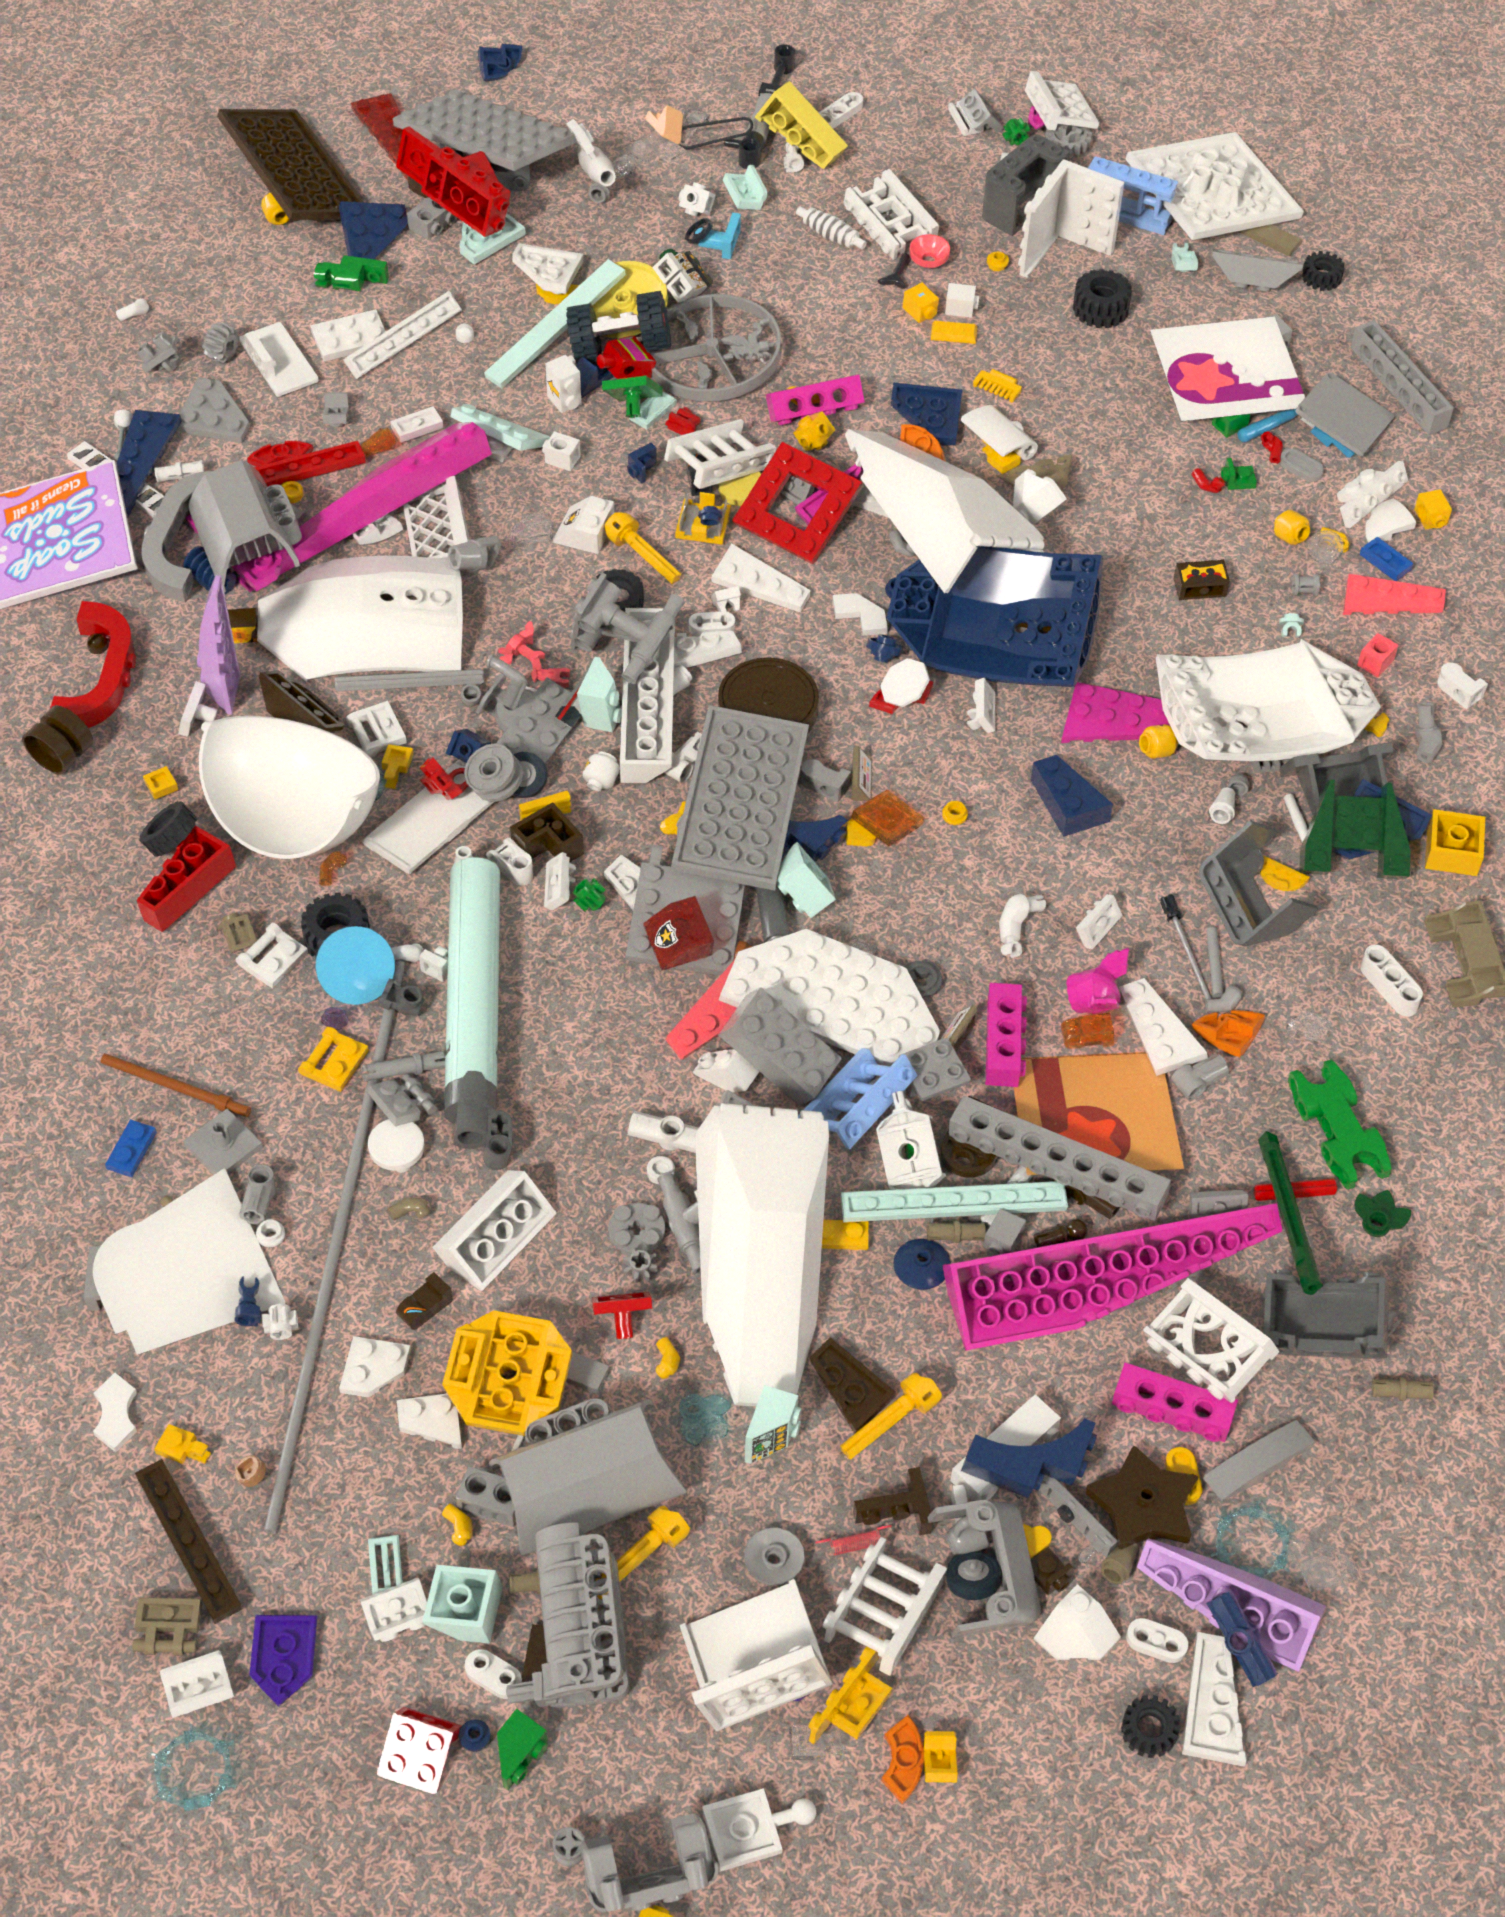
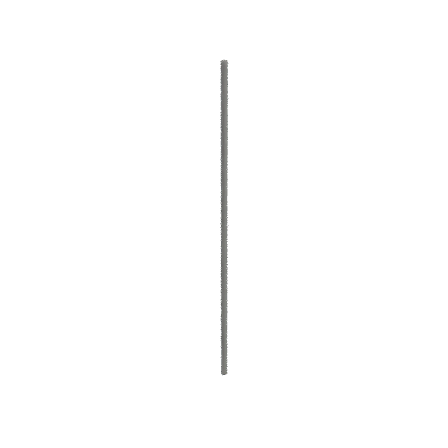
[264,960,406,1534]

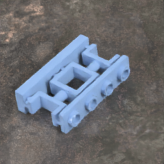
[1088,157,1178,235]

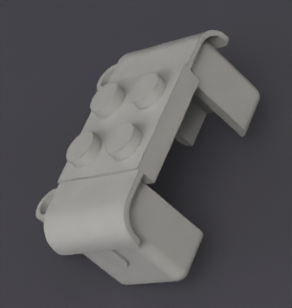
[580,1813,718,1912]

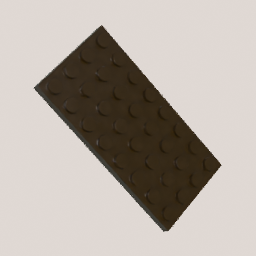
[217,109,364,221]

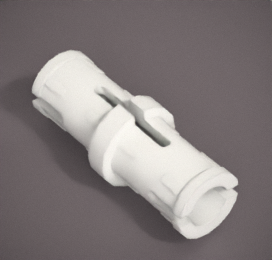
[155,460,205,483]

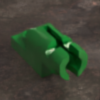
[314,255,389,292]

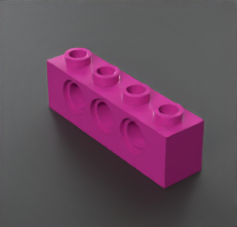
[765,375,865,425]
[985,983,1027,1087]
[1111,1362,1238,1442]

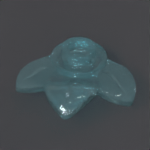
[679,1394,731,1447]

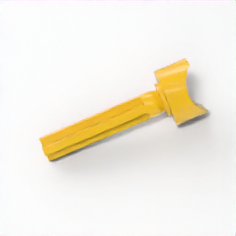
[604,512,681,585]
[840,1373,942,1460]
[595,1505,690,1600]

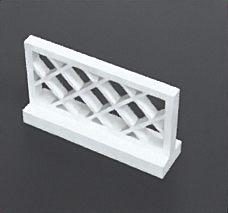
[1025,71,1099,131]
[403,475,470,559]

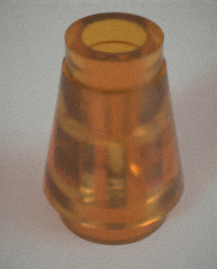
[360,427,396,457]

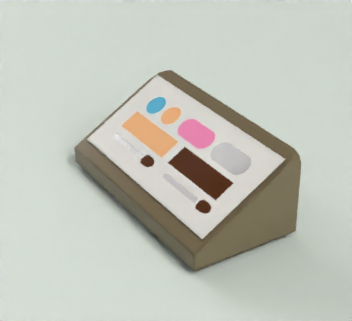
[851,746,872,801]
[940,1005,978,1052]

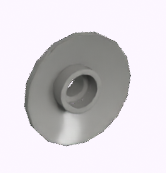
[744,1527,805,1586]

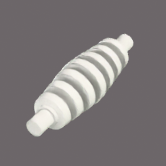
[796,206,867,250]

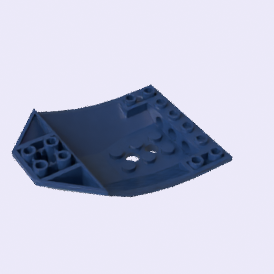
[886,545,1103,687]

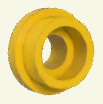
[986,251,1009,271]
[942,801,968,825]

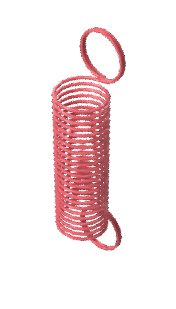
[815,1525,892,1555]

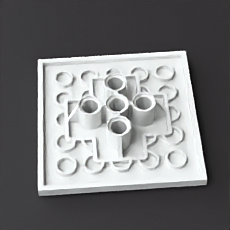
[1125,132,1304,240]

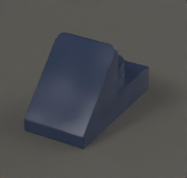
[576,357,614,399]

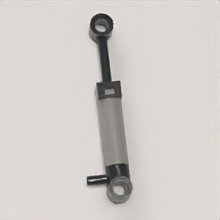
[724,44,795,169]

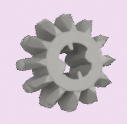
[202,322,240,363]

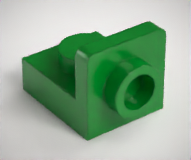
[1221,458,1257,490]

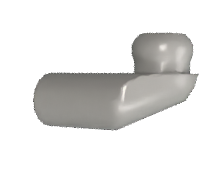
[889,530,916,557]

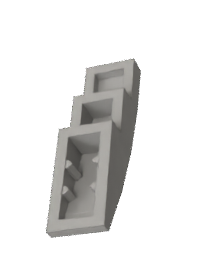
[1203,1420,1315,1501]

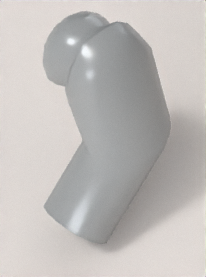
[1205,986,1241,1013]

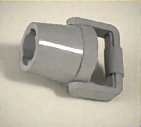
[448,536,502,571]

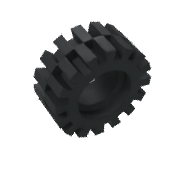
[1302,251,1345,291]
[1121,1695,1181,1758]

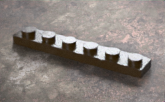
[135,1459,242,1624]

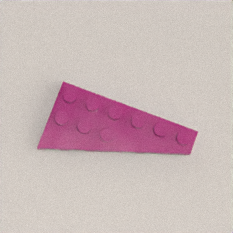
[1061,682,1170,743]

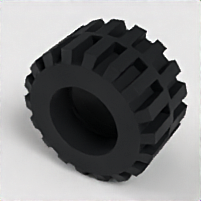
[1073,269,1132,328]
[301,893,370,959]

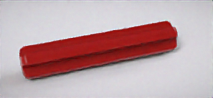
[1254,1178,1337,1201]

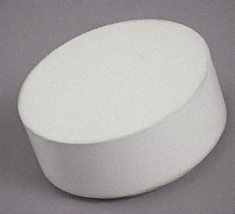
[647,1156,675,1184]

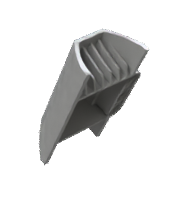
[188,460,302,592]
[489,1398,687,1556]

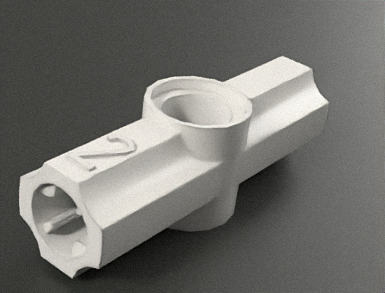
[628,1111,699,1153]

